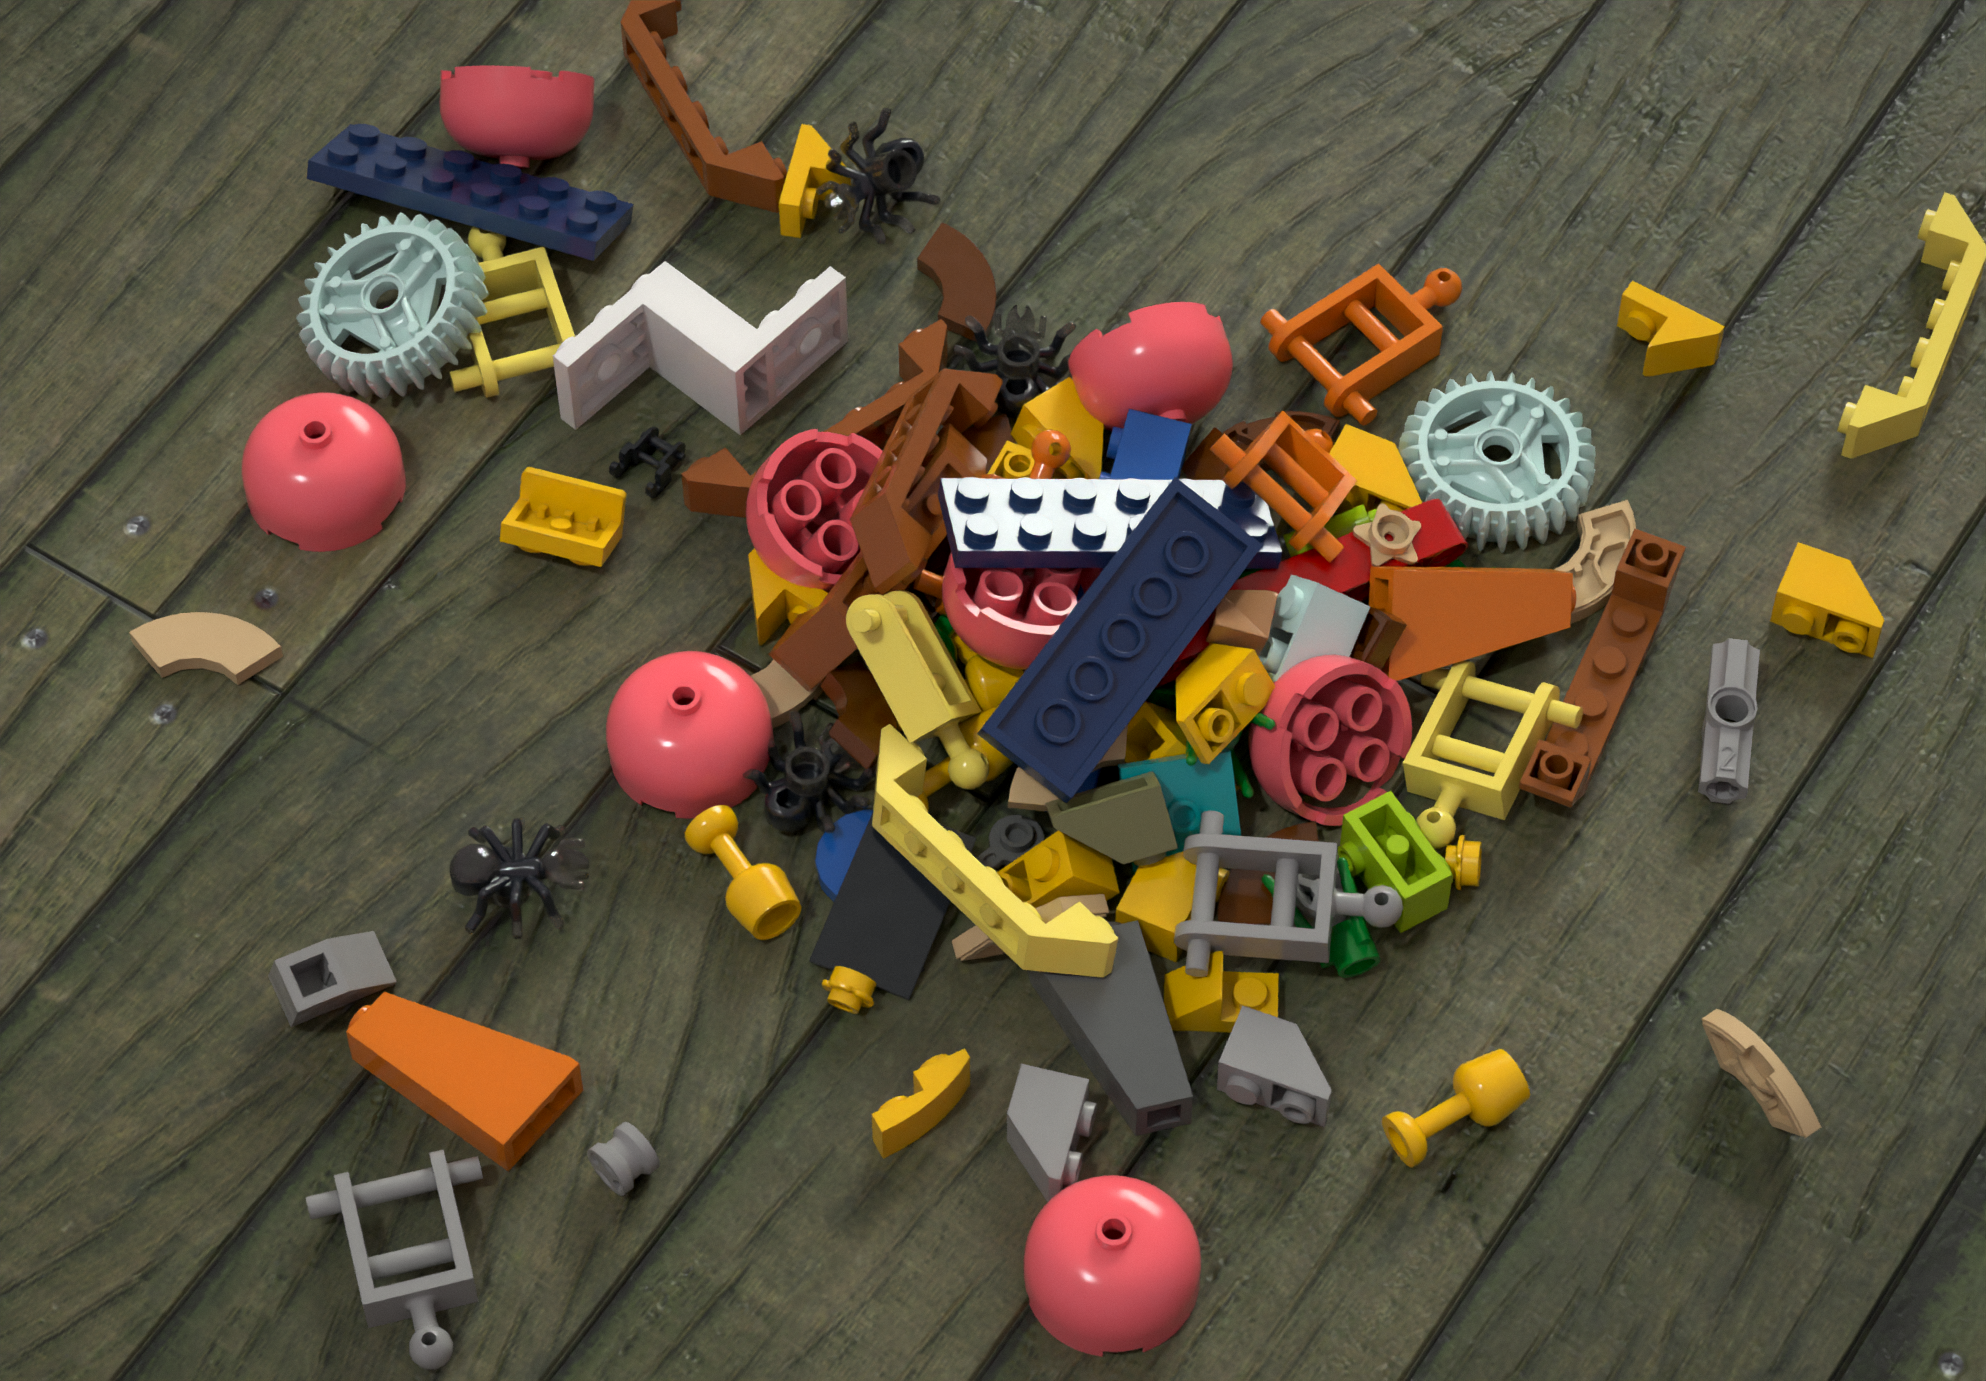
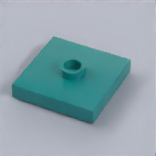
[1118,747,1241,876]

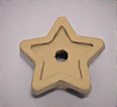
[1353,503,1421,566]

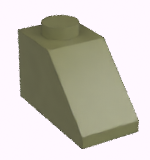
[1045,771,1178,866]

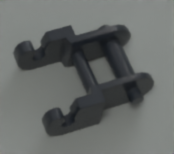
[609,426,686,499]

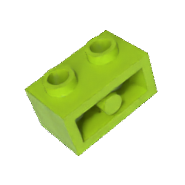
[1338,791,1453,933]

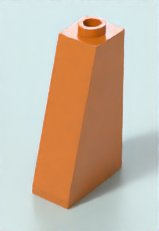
[1369,566,1576,681]
[346,992,583,1172]

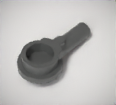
[975,815,1044,871]

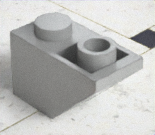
[268,931,397,1027]
[1216,1006,1332,1127]
[1007,1064,1097,1202]

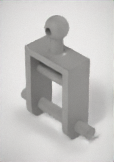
[1174,811,1403,977]
[306,1149,483,1370]

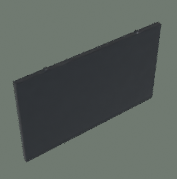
[809,813,977,1000]

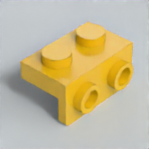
[500,467,626,567]

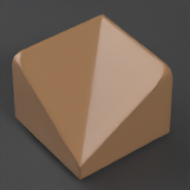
[1206,590,1278,656]

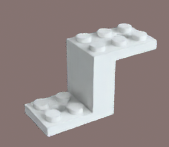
[553,261,848,435]

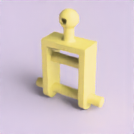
[449,227,575,398]
[846,590,989,790]
[1403,660,1583,849]

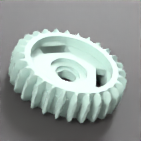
[296,213,489,399]
[1398,371,1596,553]

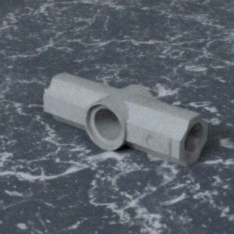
[1698,638,1760,804]

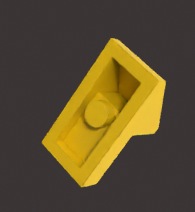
[779,124,852,238]
[1617,281,1725,376]
[748,548,828,646]
[1163,951,1279,1033]

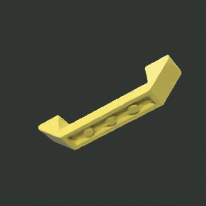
[1837,192,1986,459]
[872,724,1118,978]

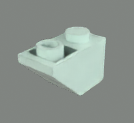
[1258,574,1370,682]

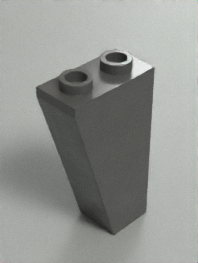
[1027,920,1193,1136]

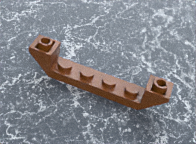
[620,0,787,213]
[681,319,948,518]
[850,369,1003,595]
[769,422,987,691]
[1519,529,1686,807]

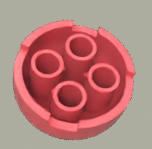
[440,66,595,169]
[1068,302,1233,432]
[242,392,406,552]
[746,428,883,593]
[942,553,1104,670]
[606,651,774,819]
[1248,655,1412,826]
[1024,1175,1201,1357]

